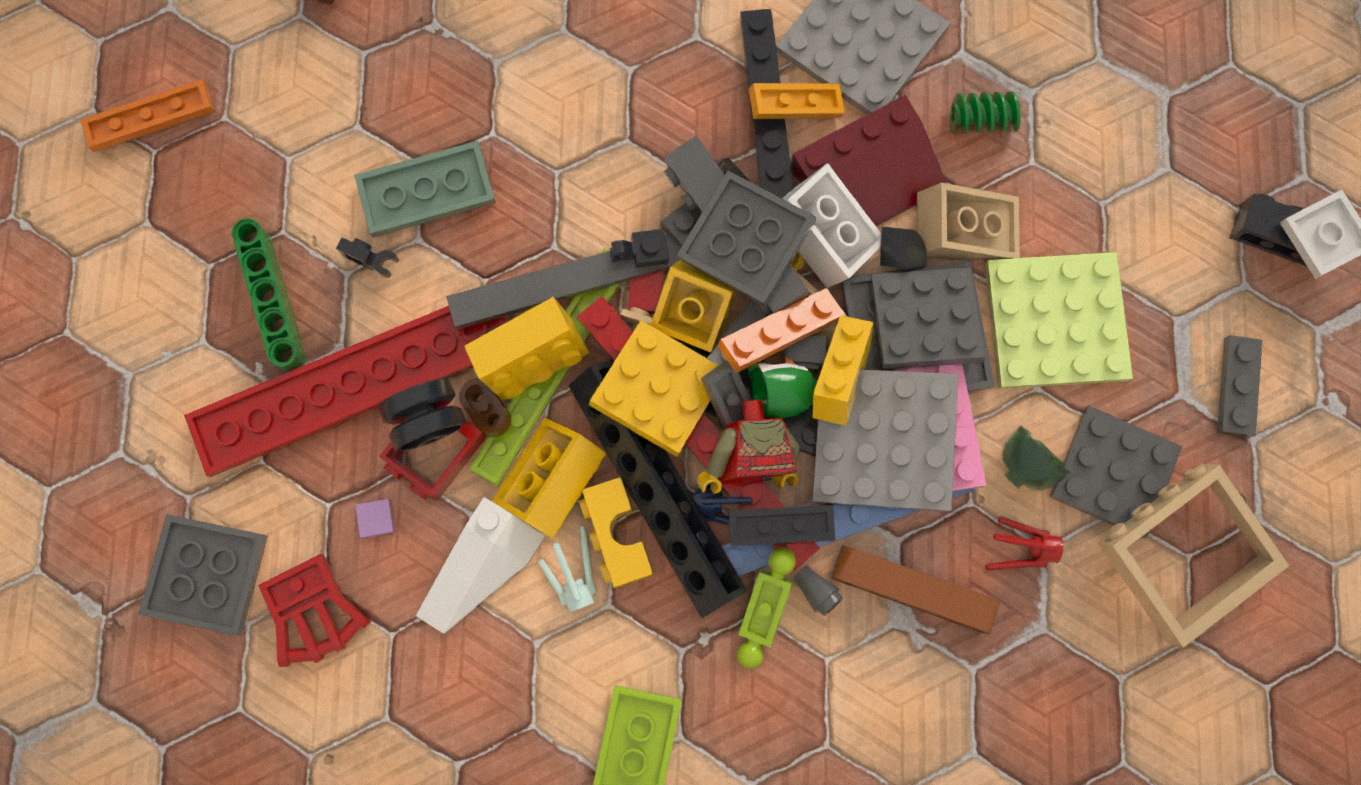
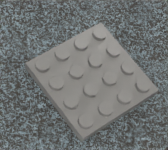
[776,0,950,115]
[813,370,958,512]

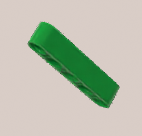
[232,218,306,373]

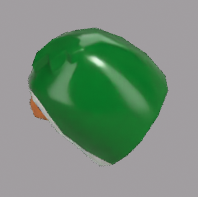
[747,356,817,419]

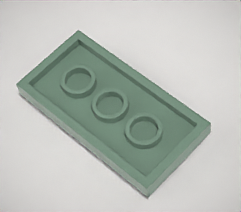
[354,141,496,238]

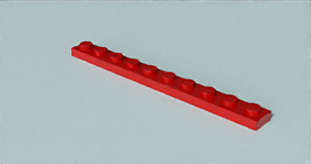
[577,296,820,571]

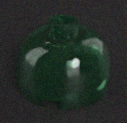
[1002,425,1070,491]

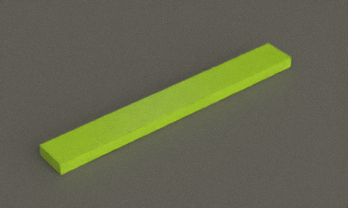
[469,248,622,487]

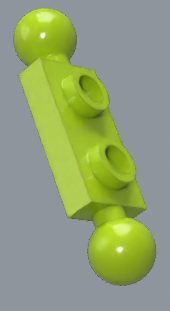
[737,547,796,669]

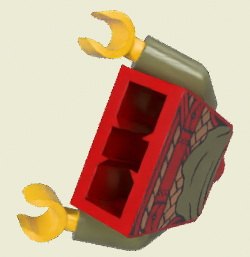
[697,400,800,494]

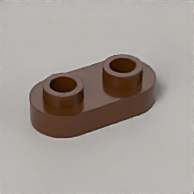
[459,378,511,437]

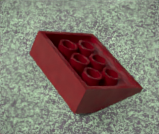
[791,95,947,226]

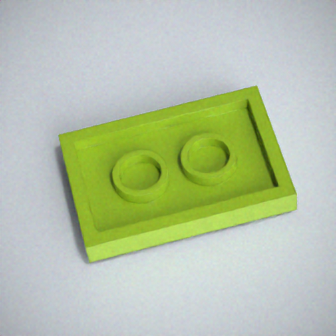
[593,685,682,785]

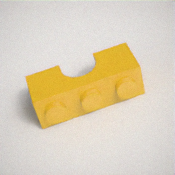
[813,315,873,426]
[579,477,653,589]

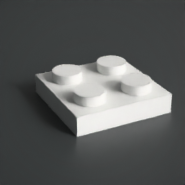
[1280,190,1361,279]

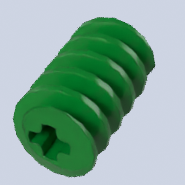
[950,91,1021,134]

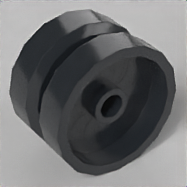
[377,378,467,452]

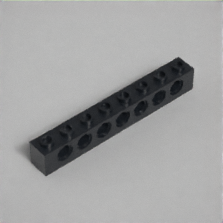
[568,359,747,618]

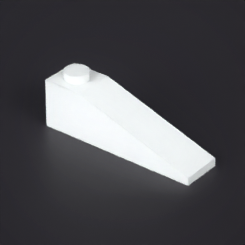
[416,497,546,634]

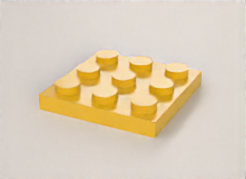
[589,320,719,457]

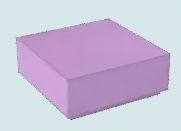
[355,499,396,539]

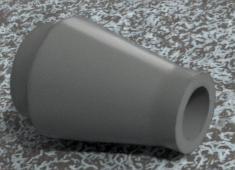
[793,565,843,616]

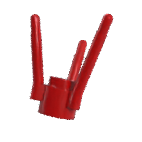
[985,517,1063,570]

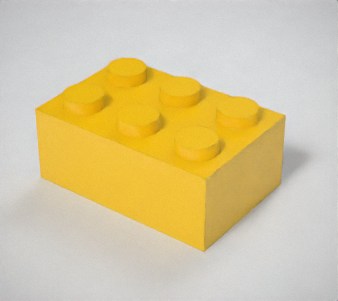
[464,297,589,400]

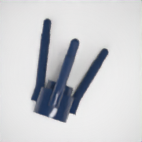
[694,477,772,525]

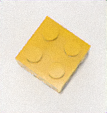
[651,260,737,352]

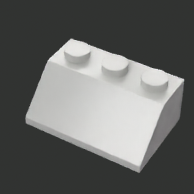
[782,163,881,288]

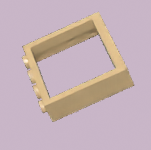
[1098,463,1289,648]

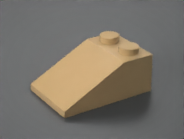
[917,183,1020,260]

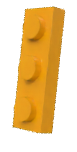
[749,83,845,119]

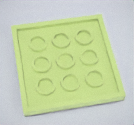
[985,252,1133,389]

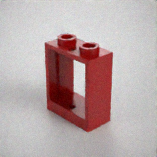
[379,406,487,500]

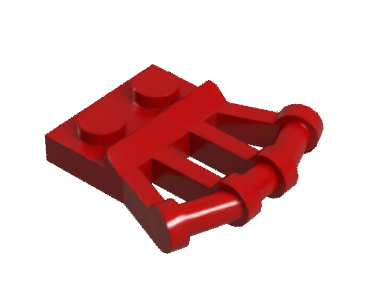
[258,554,371,668]

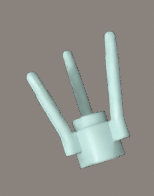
[538,526,597,612]

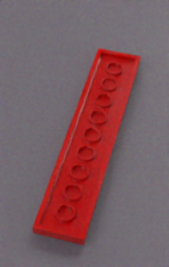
[184,306,507,477]

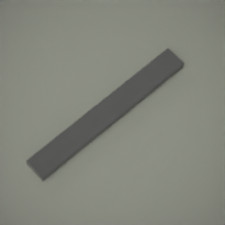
[446,234,681,330]

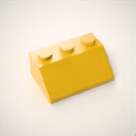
[491,418,606,539]

